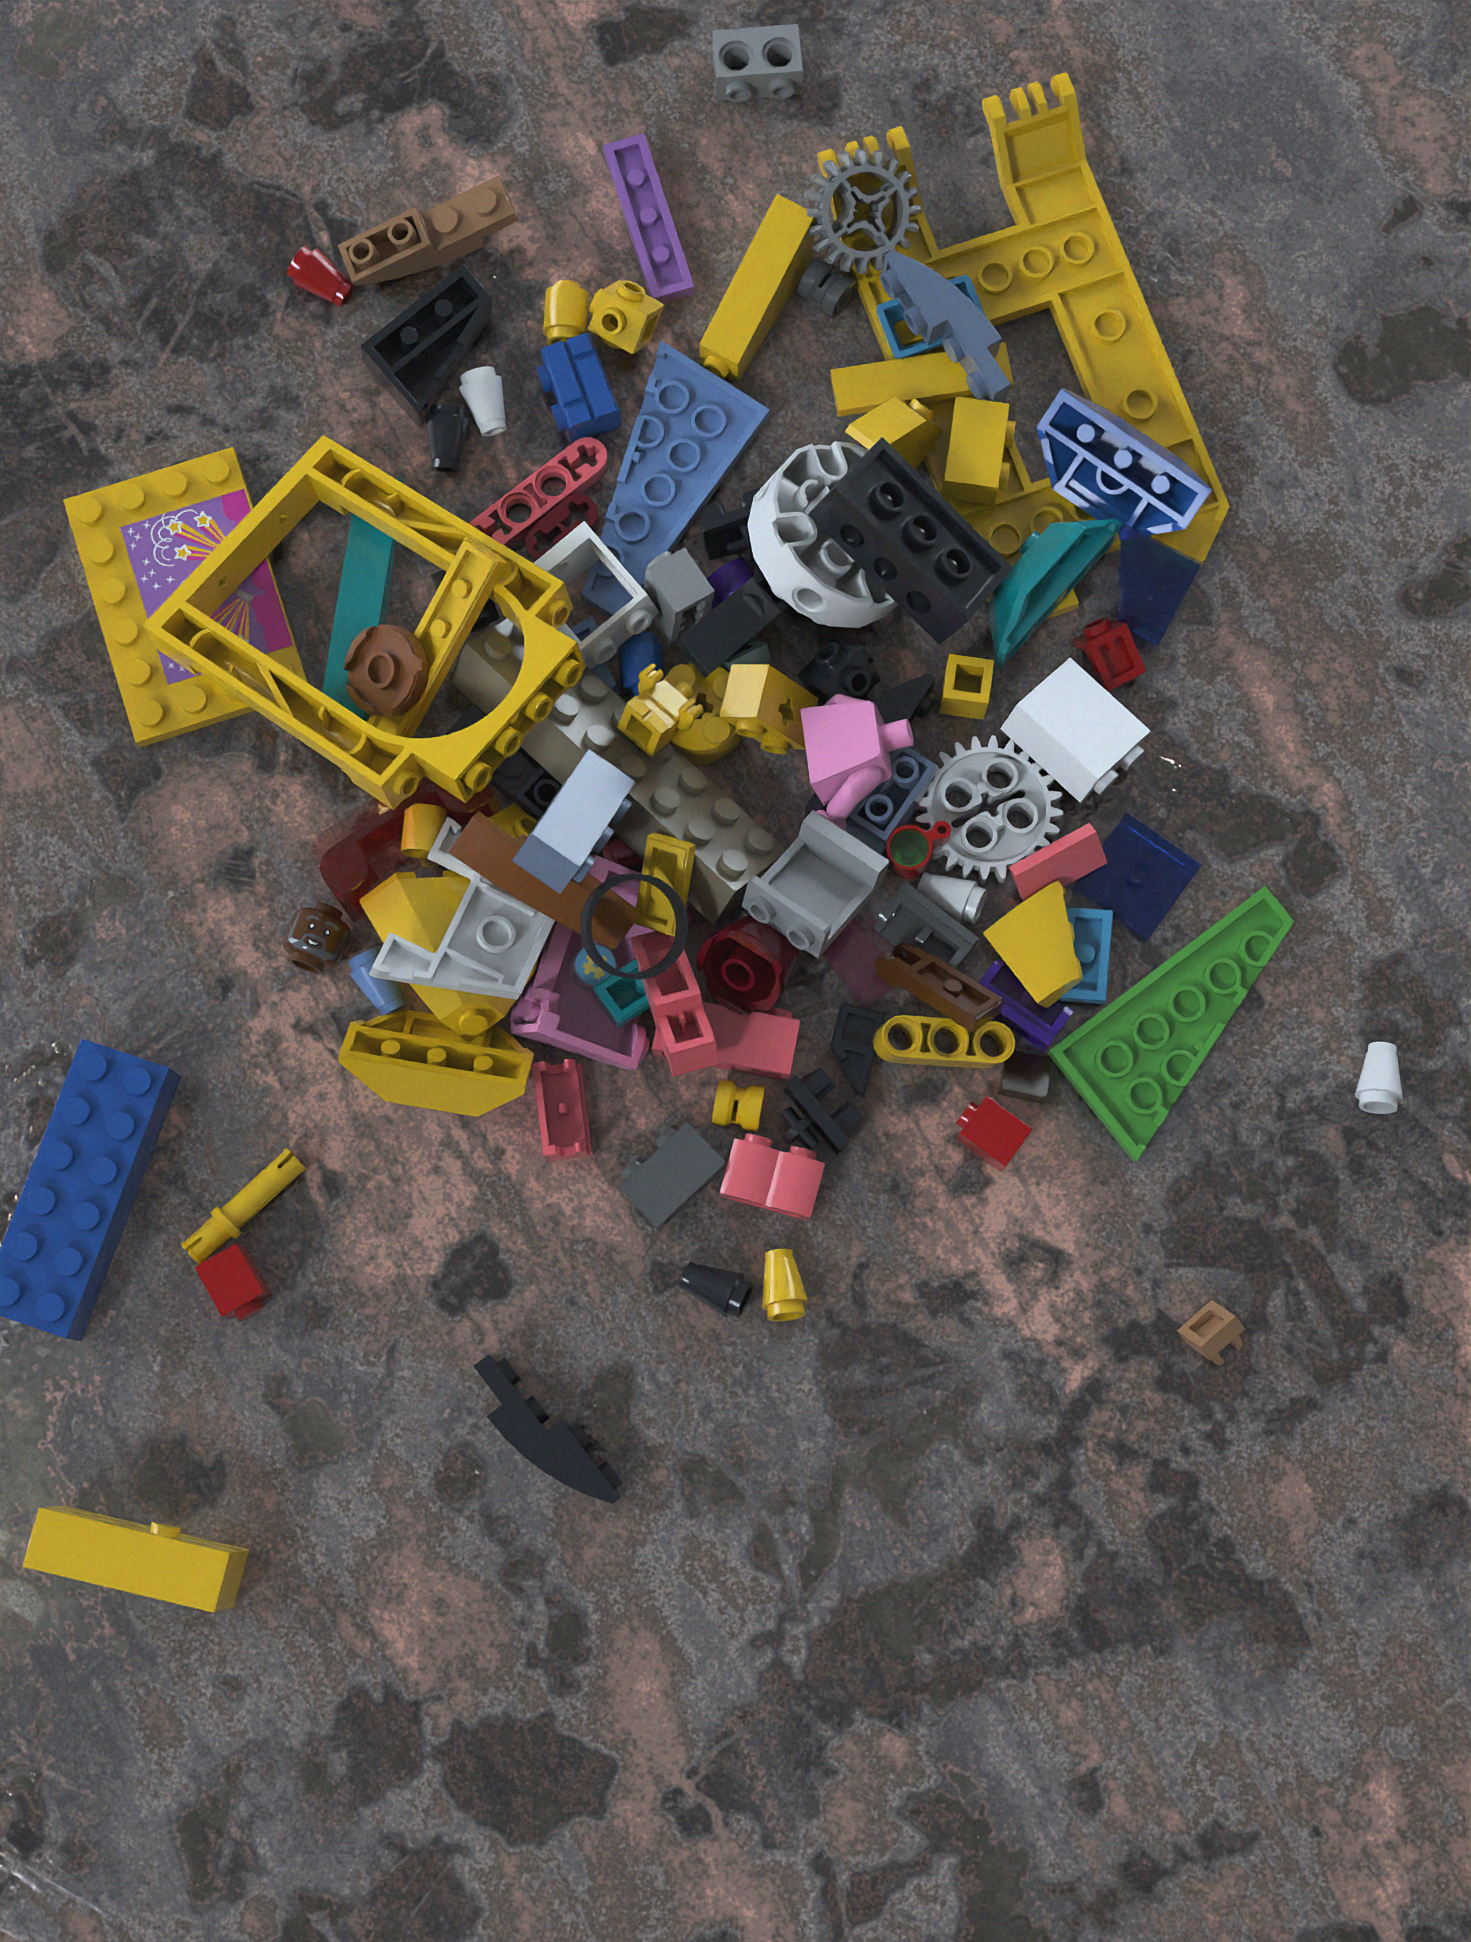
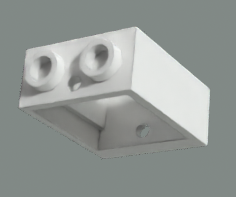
[534,521,660,670]

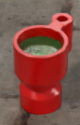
[886,821,951,879]

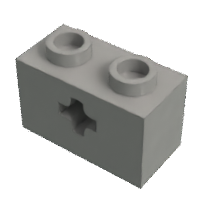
[643,547,715,648]

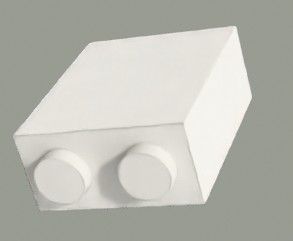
[1000,658,1150,803]

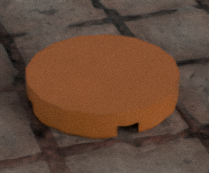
[344,624,428,717]

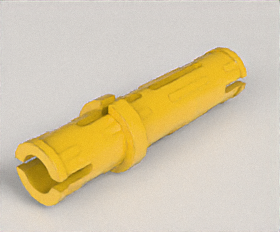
[180,1147,307,1264]

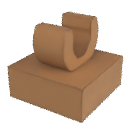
[1177,1300,1245,1366]

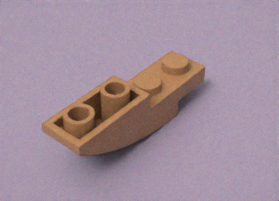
[338,176,519,286]

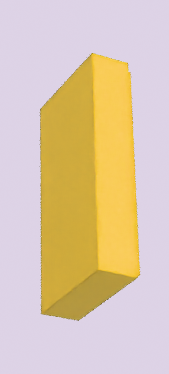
[634,832,697,937]

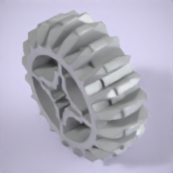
[803,148,922,274]

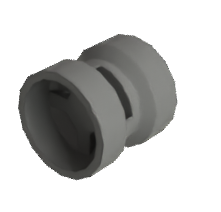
[797,256,858,318]

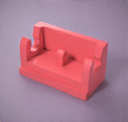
[532,1059,593,1162]

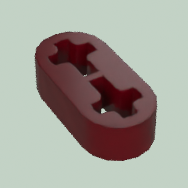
[525,494,599,563]

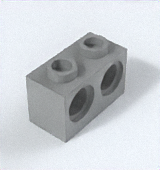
[712,24,803,102]

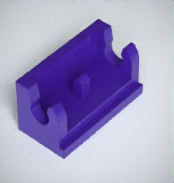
[979,957,1073,1053]

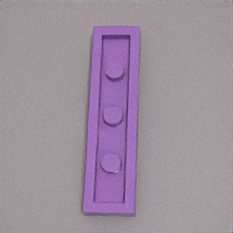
[603,134,695,304]

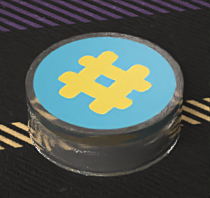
[569,943,618,991]

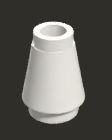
[459,366,507,437]
[917,872,987,925]
[1355,1042,1403,1114]

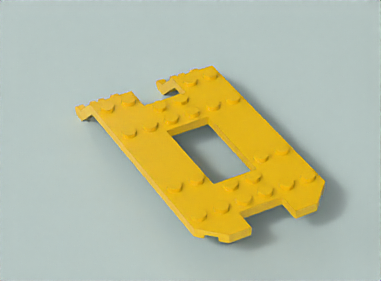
[817,72,1230,619]

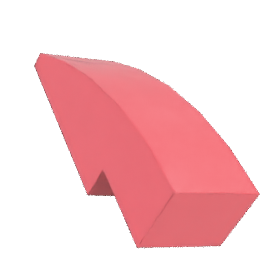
[631,931,719,1077]

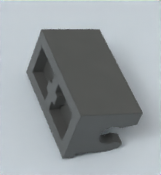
[872,882,979,969]

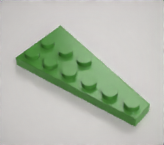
[1047,886,1295,1163]

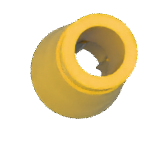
[762,1249,809,1322]

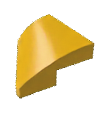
[983,880,1083,1008]

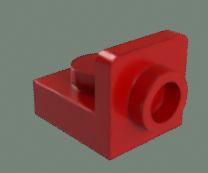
[1073,617,1147,692]

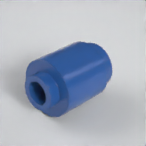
[618,632,665,699]

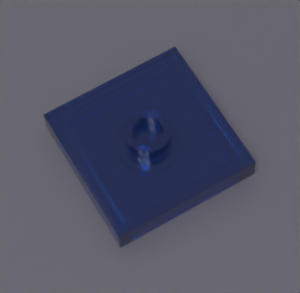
[1073,812,1202,940]

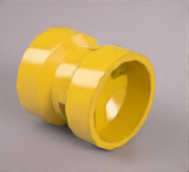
[712,1078,765,1132]

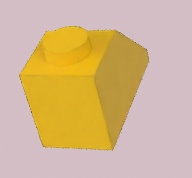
[845,396,944,470]

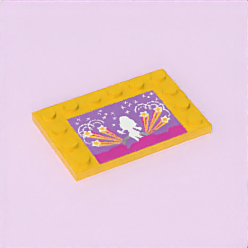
[63,447,309,748]

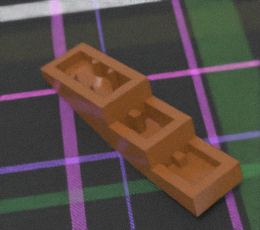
[449,811,642,950]

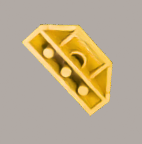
[338,1010,534,1117]

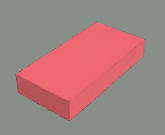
[1008,823,1108,901]

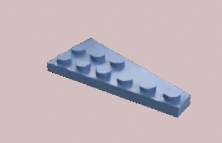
[581,340,770,618]

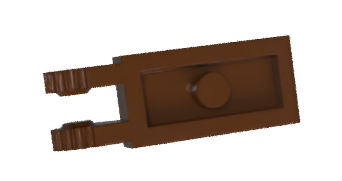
[874,941,1004,1033]

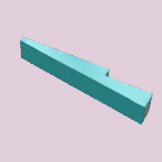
[322,478,404,722]

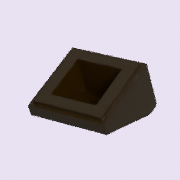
[997,1050,1052,1104]

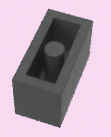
[618,1122,726,1232]

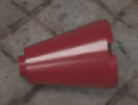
[696,914,800,1015]

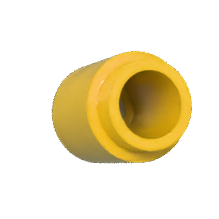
[543,280,589,346]

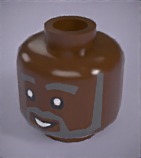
[282,902,351,974]

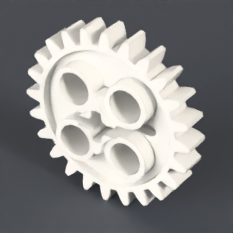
[914,736,1063,884]

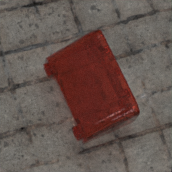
[311,776,501,923]

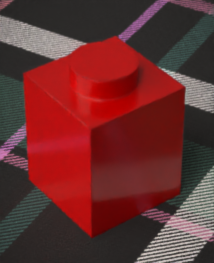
[955,1096,1033,1172]
[194,1243,272,1322]

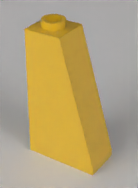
[699,194,816,383]

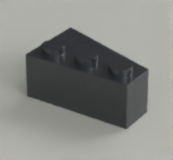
[361,264,492,429]

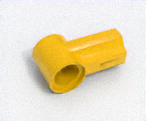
[400,803,447,868]

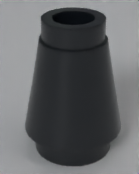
[425,404,470,473]
[679,1262,753,1318]

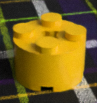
[663,663,743,765]

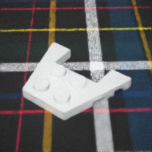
[369,817,555,1000]

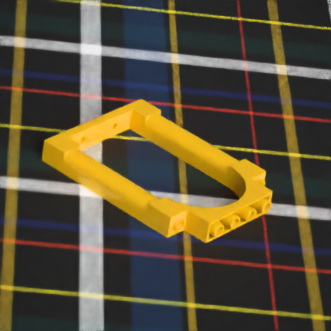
[142,435,586,810]

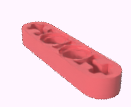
[469,437,608,549]

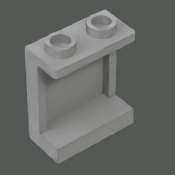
[742,810,889,958]

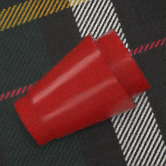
[287,246,355,307]

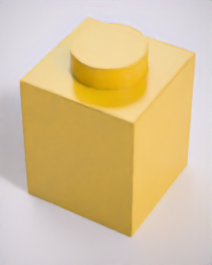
[939,654,994,720]

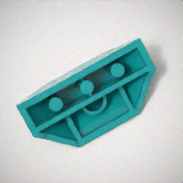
[989,519,1123,669]

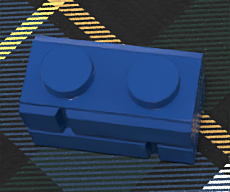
[536,333,621,442]

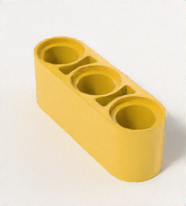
[873,1015,1015,1069]

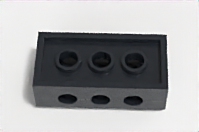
[808,437,1013,645]

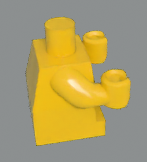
[617,664,703,757]

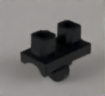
[700,488,760,562]
[780,1067,864,1155]

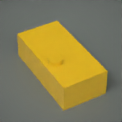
[22,1506,249,1613]

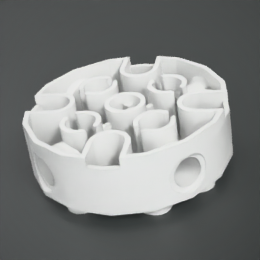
[747,441,898,628]

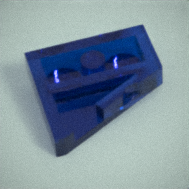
[1118,523,1202,645]

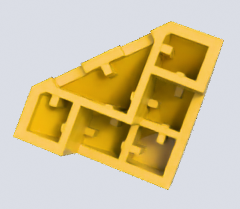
[360,870,539,1043]

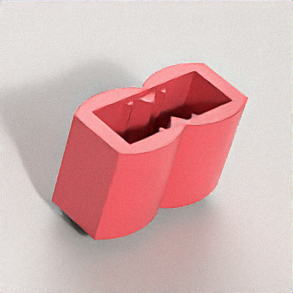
[719,1134,825,1221]

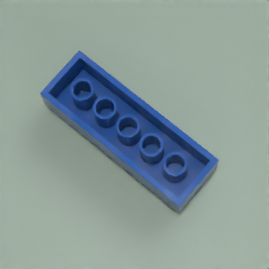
[0,1038,182,1341]

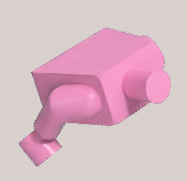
[800,694,914,831]

